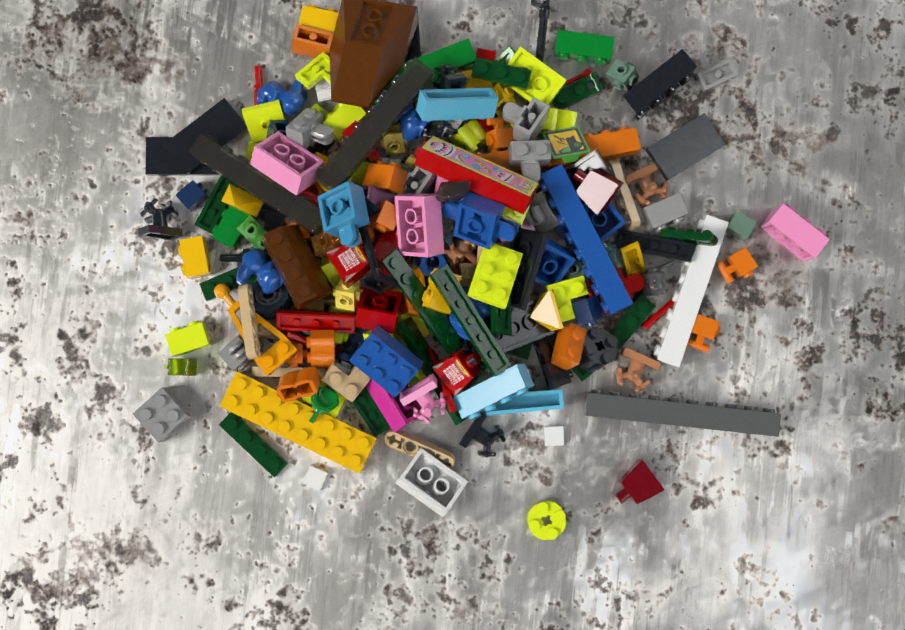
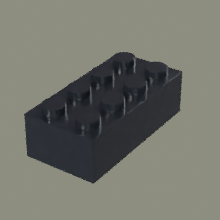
[617,49,697,122]

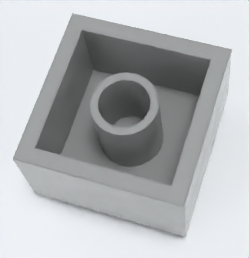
[133,387,192,443]

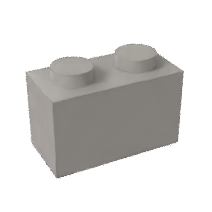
[641,193,689,232]

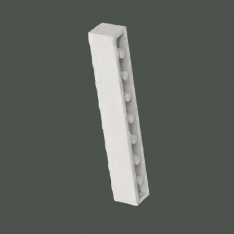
[653,215,729,368]

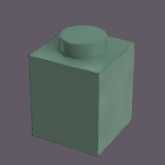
[726,211,757,241]

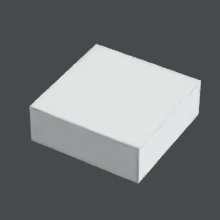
[544,426,564,446]
[303,465,328,491]

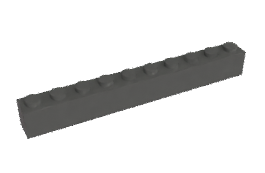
[584,389,781,437]

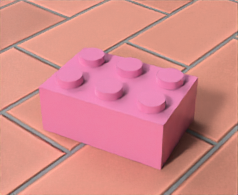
[250,131,325,195]
[395,193,444,257]
[759,203,830,262]

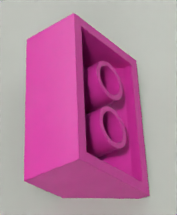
[365,379,422,433]

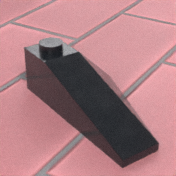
[533,337,573,390]

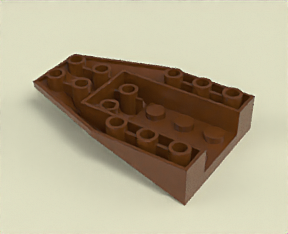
[329,0,418,108]

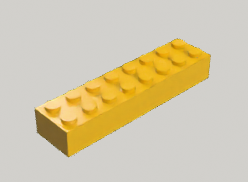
[220,371,378,474]

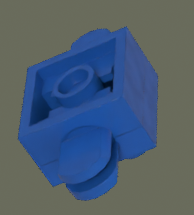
[442,192,519,250]

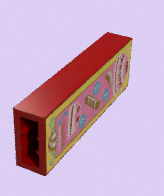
[414,135,540,214]

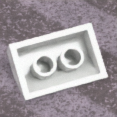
[396,448,468,517]

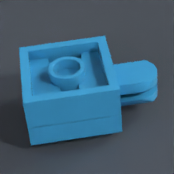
[318,181,370,248]

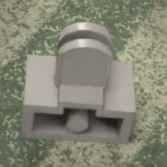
[503,97,550,141]
[286,107,334,149]
[508,140,551,183]
[397,165,437,195]
[526,191,560,233]
[218,334,265,371]

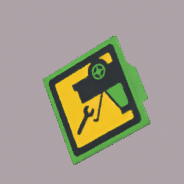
[542,126,591,163]

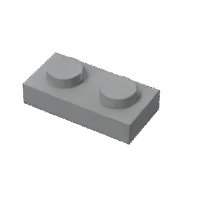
[695,58,739,92]

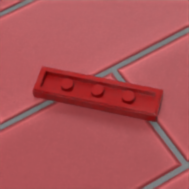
[277,310,356,334]

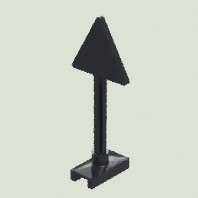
[527,0,559,104]
[358,197,399,295]

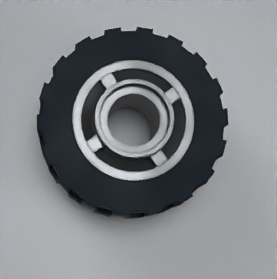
[252,280,293,320]

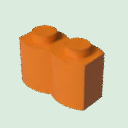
[307,330,335,369]
[276,367,321,402]

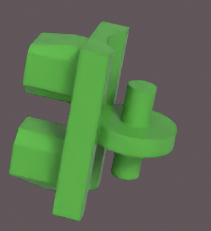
[236,215,267,251]

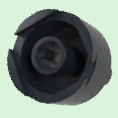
[579,327,618,372]

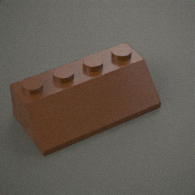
[262,224,333,310]

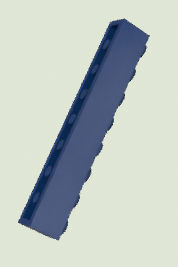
[539,164,633,316]

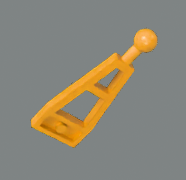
[214,283,298,376]

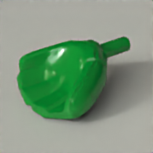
[309,386,340,423]

